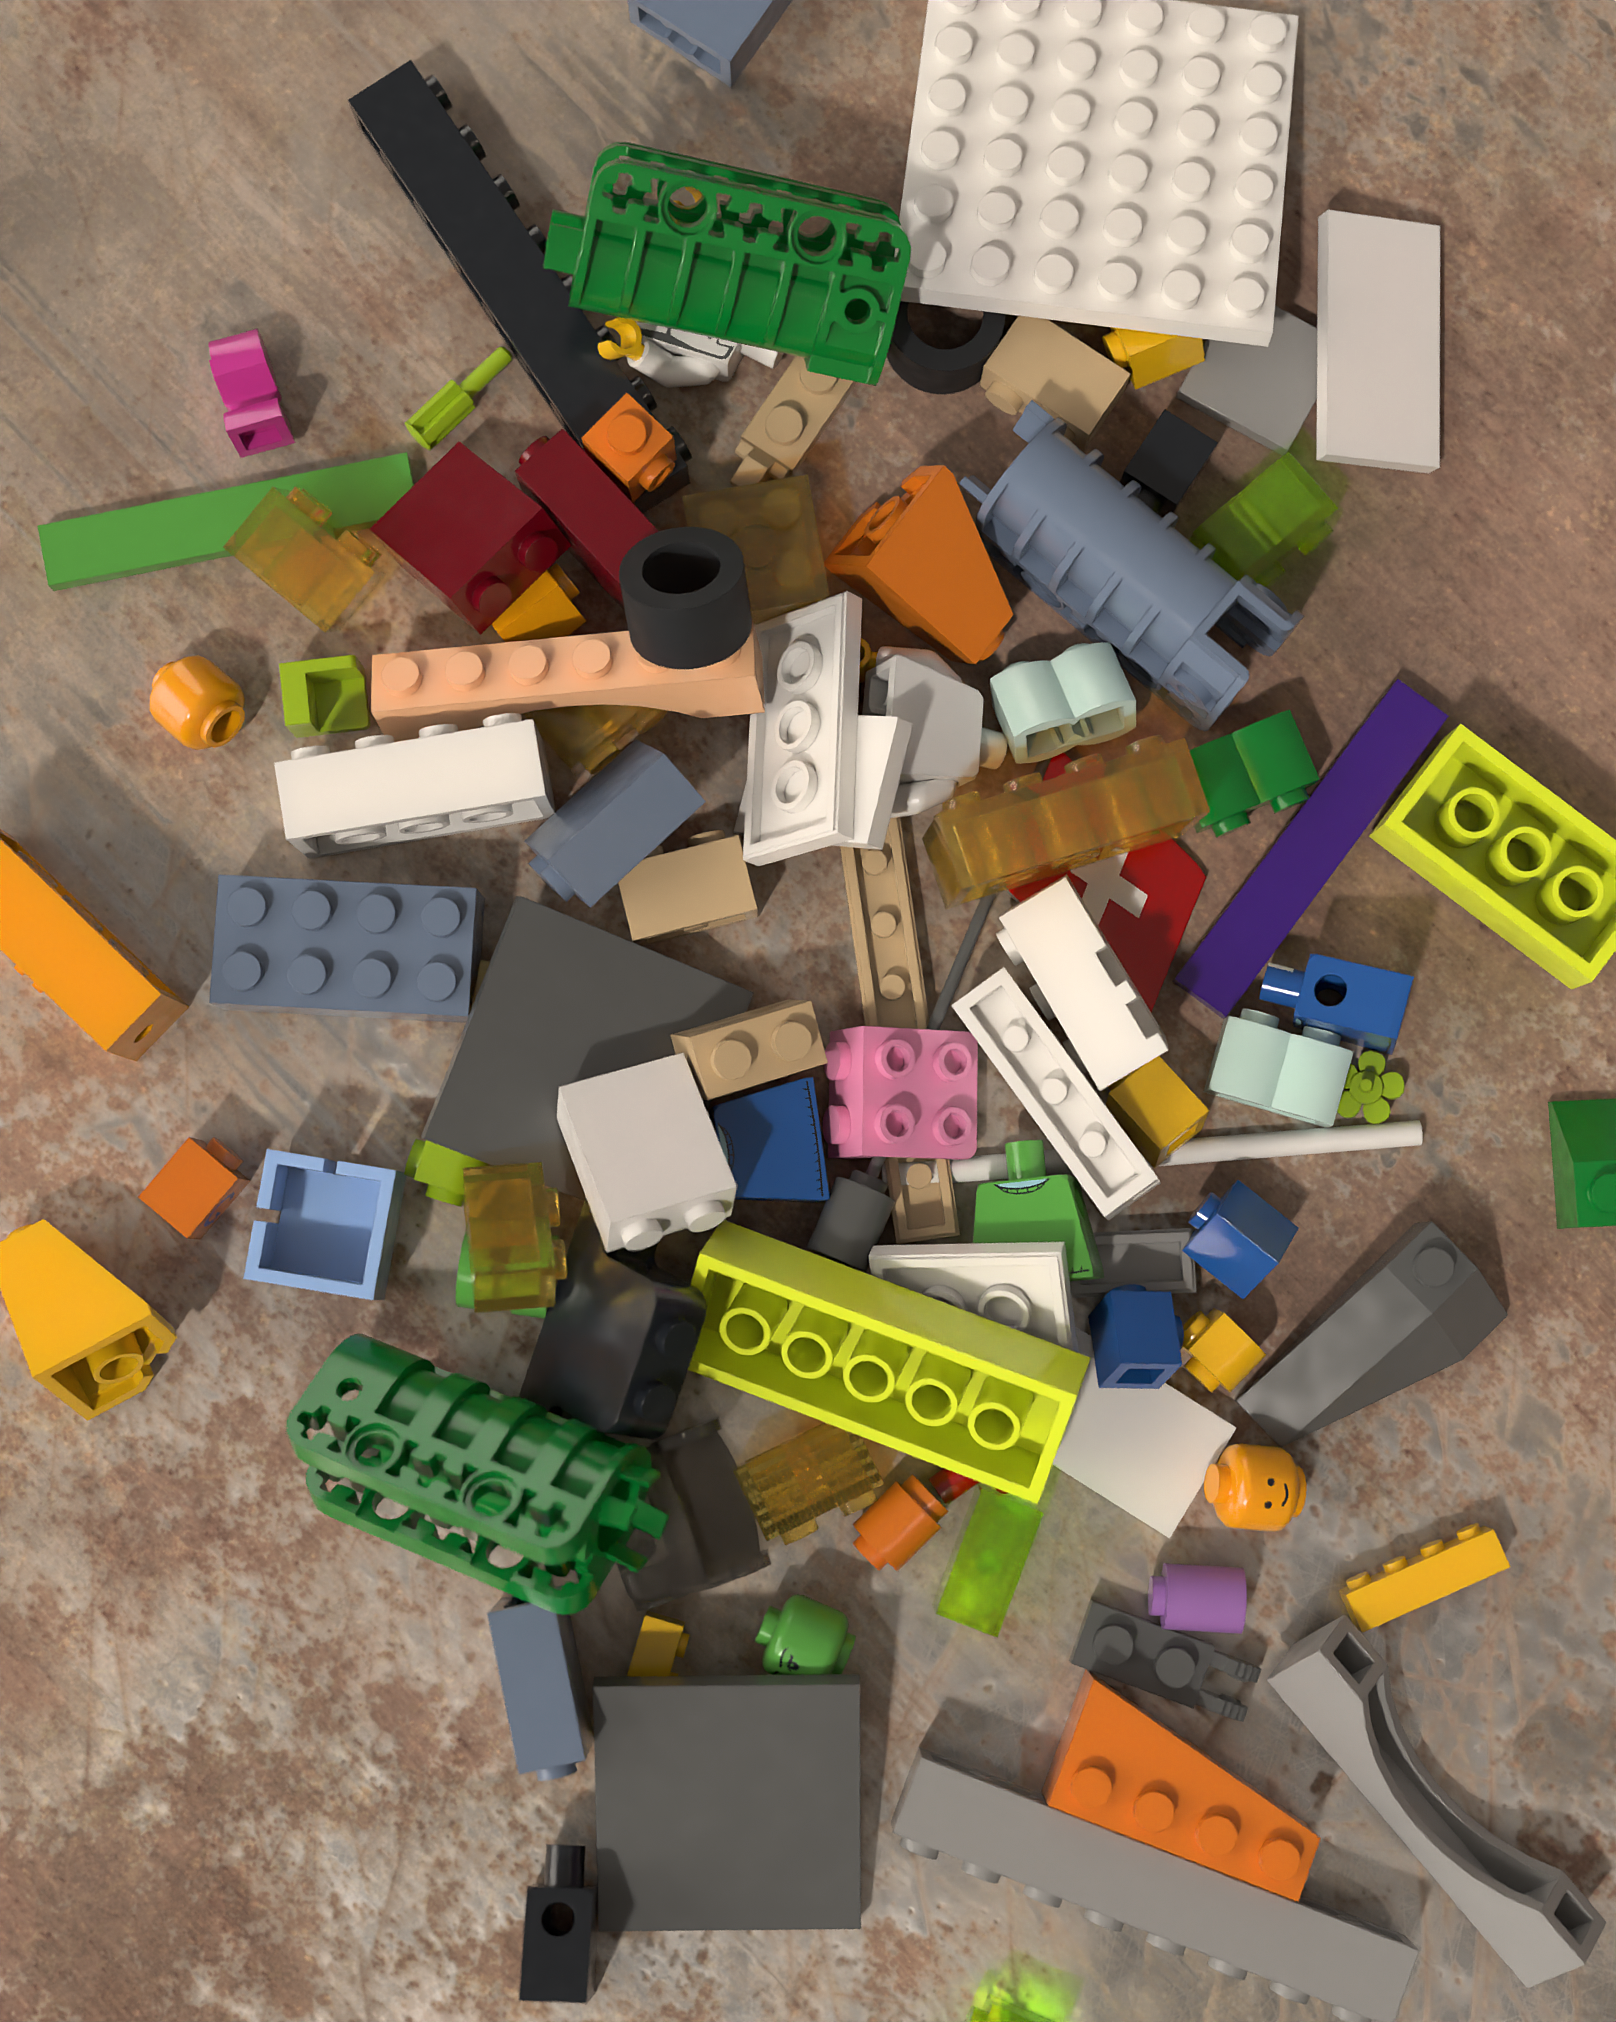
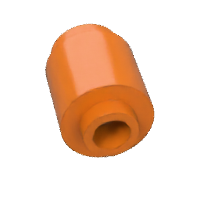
[852,1474,949,1571]

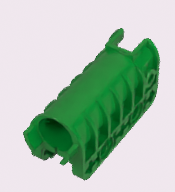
[543,142,911,386]

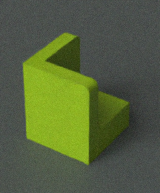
[279,655,370,738]

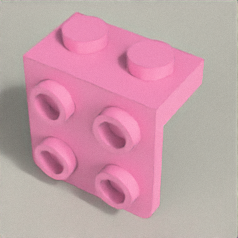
[823,1026,978,1160]

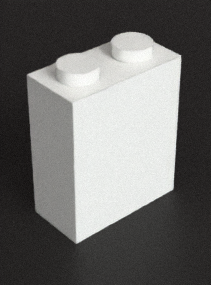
[556,1053,737,1252]

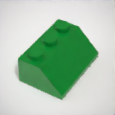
[1548,1098,1616,1229]

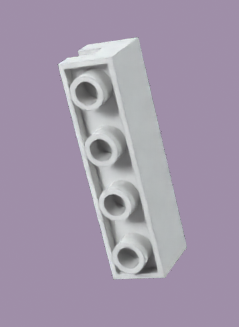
[951,967,1161,1221]

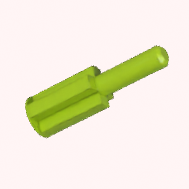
[404,346,512,451]

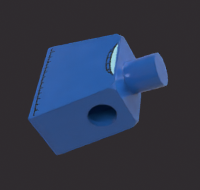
[1259,954,1414,1055]
[709,1077,830,1203]

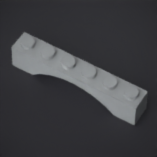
[1267,1614,1607,1989]

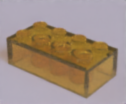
[922,735,1210,910]

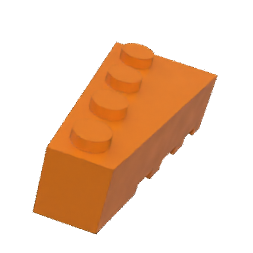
[1041,1669,1321,1902]

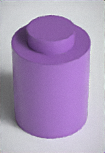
[1148,1563,1247,1634]

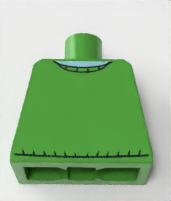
[973,1140,1104,1282]

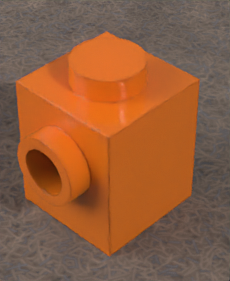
[582,393,677,503]

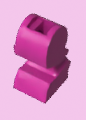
[208,328,295,458]

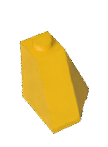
[0,1219,177,1421]

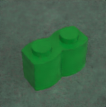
[1167,709,1320,838]

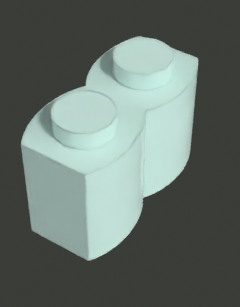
[990,642,1136,764]
[1204,1009,1354,1127]

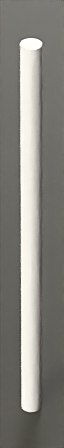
[881,1120,1423,1188]

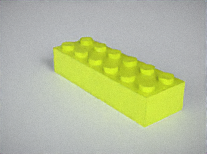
[688,1220,1091,1504]

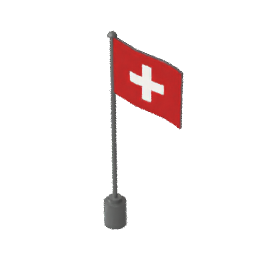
[806,753,1206,1273]

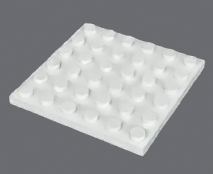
[894,0,1298,347]

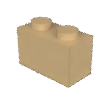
[980,316,1131,452]
[618,830,758,946]
[670,999,828,1100]

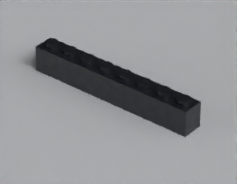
[348,60,692,514]

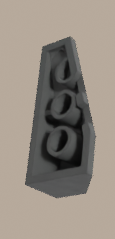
[1235,1221,1508,1448]

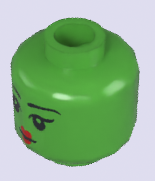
[754,1594,856,1675]

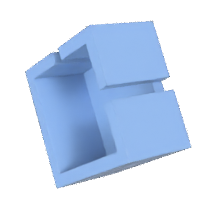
[243,1149,406,1300]

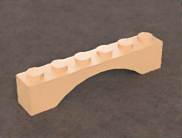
[371,619,765,742]

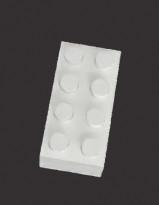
[274,713,556,859]

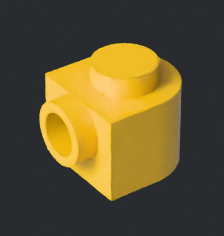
[1182,1308,1266,1393]

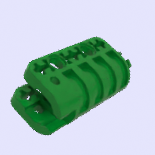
[286,1333,669,1615]

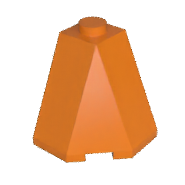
[823,465,1014,664]

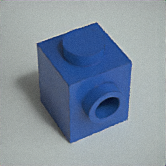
[1182,1180,1299,1299]
[1088,1284,1184,1389]

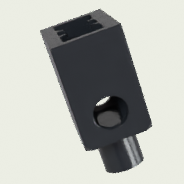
[519,1844,598,2003]

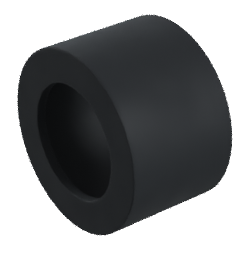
[887,301,1006,395]
[619,527,752,670]

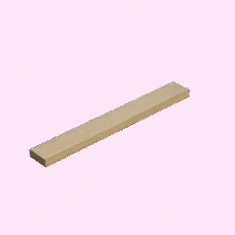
[840,817,960,1244]

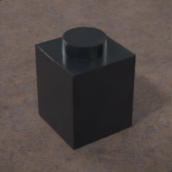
[1120,409,1218,518]

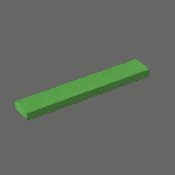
[37,452,415,591]

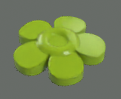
[1337,1051,1405,1124]

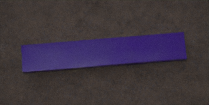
[1172,679,1449,1019]

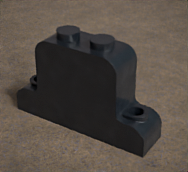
[519,1198,706,1440]

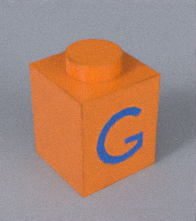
[138,1137,250,1240]

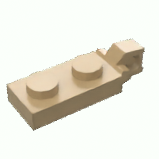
[730,356,857,505]

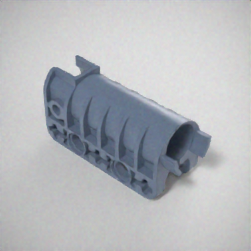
[959,400,1304,731]

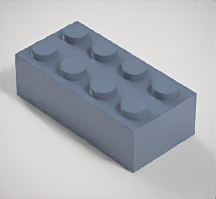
[209,875,485,1023]

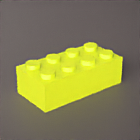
[1369,724,1616,990]

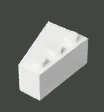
[996,874,1168,1091]

